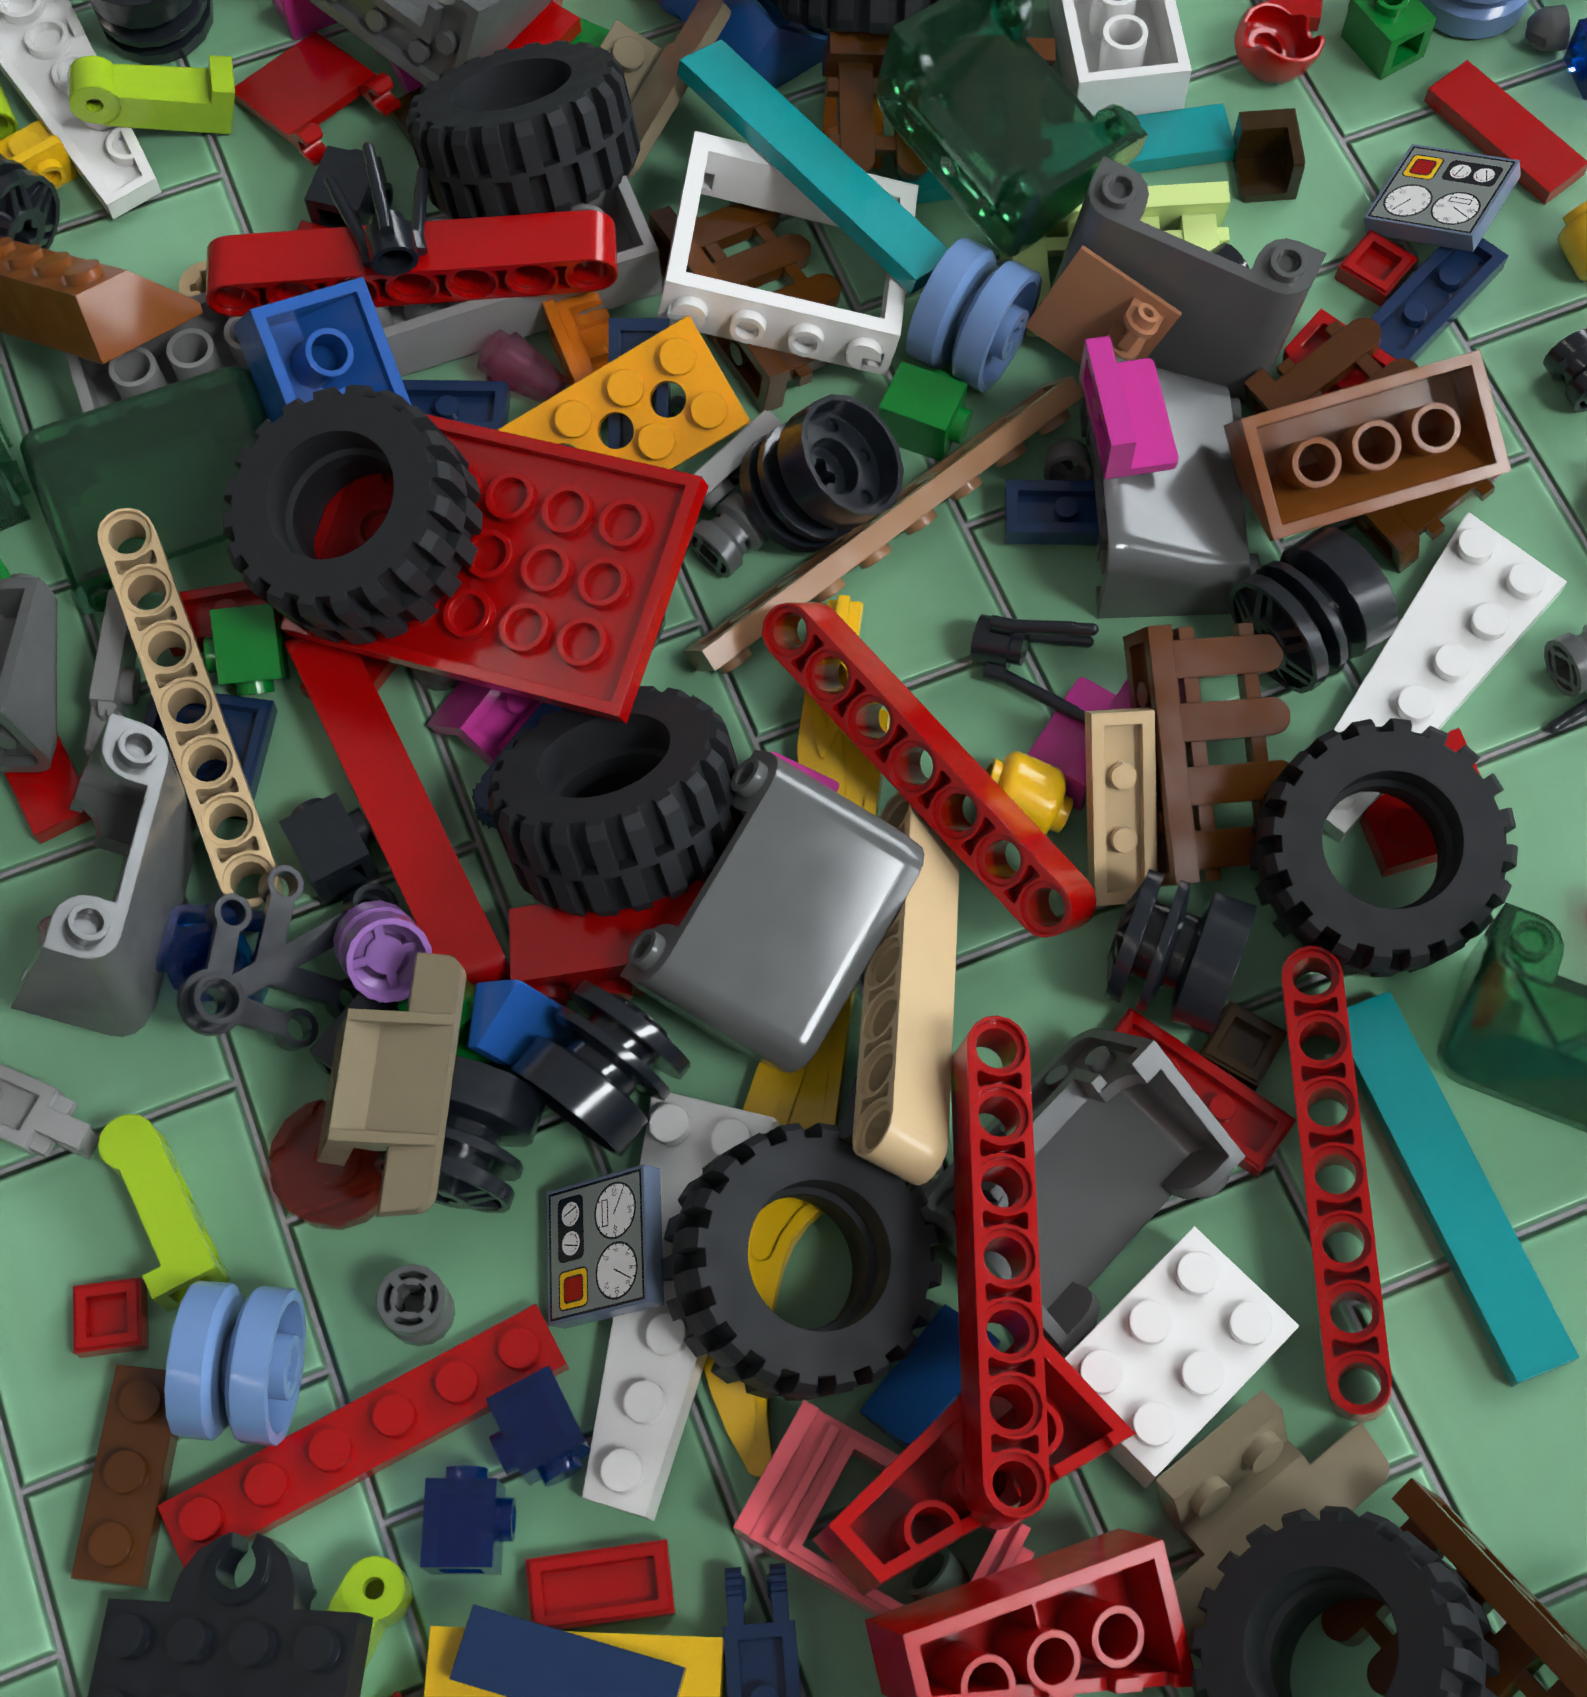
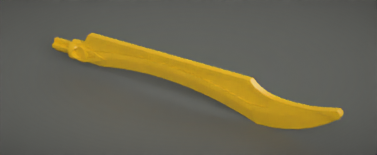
[704,595,890,1479]

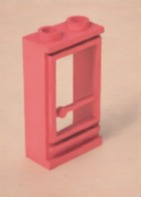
[733,1400,1035,1616]

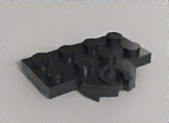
[88,1532,373,1697]

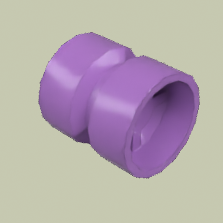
[333,900,432,1003]

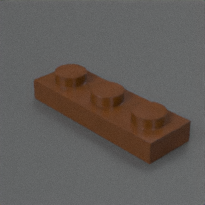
[71,1364,178,1589]

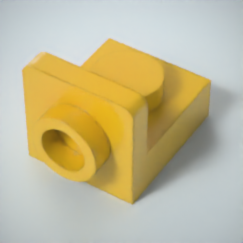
[0,119,78,190]

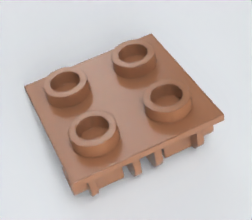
[1026,245,1182,392]

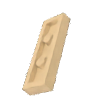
[1085,707,1158,906]

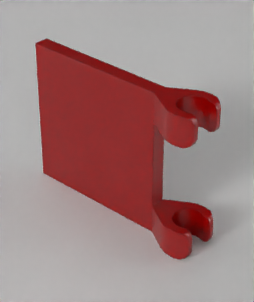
[235,31,402,167]

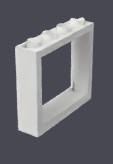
[657,131,919,376]

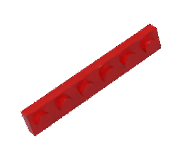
[157,1304,569,1568]

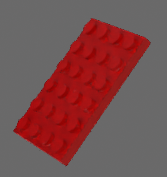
[281,414,709,724]

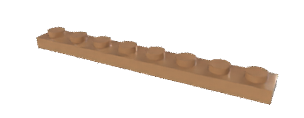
[683,376,1084,674]

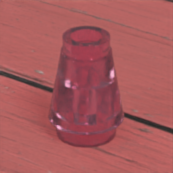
[477,329,568,403]

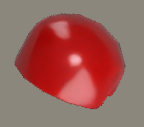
[1234,1,1325,84]

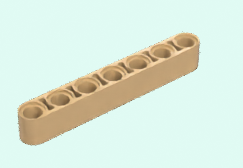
[97,508,285,921]
[852,792,960,1185]

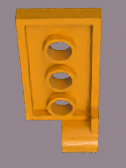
[498,315,752,470]

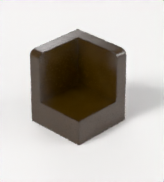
[1232,108,1305,203]

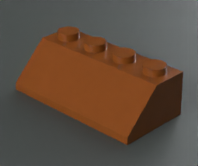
[0,237,203,364]
[1223,350,1511,541]

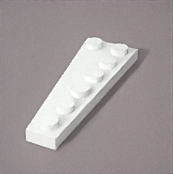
[0,0,162,219]
[1323,513,1567,843]
[582,1093,780,1521]

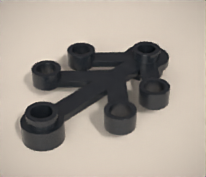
[177,865,399,1051]

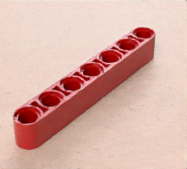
[206,210,618,317]
[762,602,1097,938]
[284,637,510,986]
[1281,946,1392,1423]
[951,1016,1050,1530]

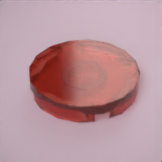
[269,1098,382,1230]

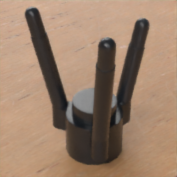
[324,142,429,276]
[970,614,1099,725]

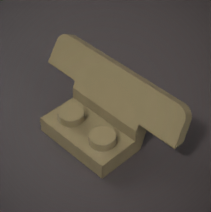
[600,0,731,179]
[317,952,466,1217]
[1155,1390,1389,1639]

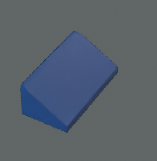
[468,979,572,1070]
[859,1304,1001,1450]

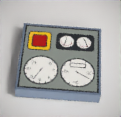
[1364,144,1521,252]
[546,1164,664,1329]

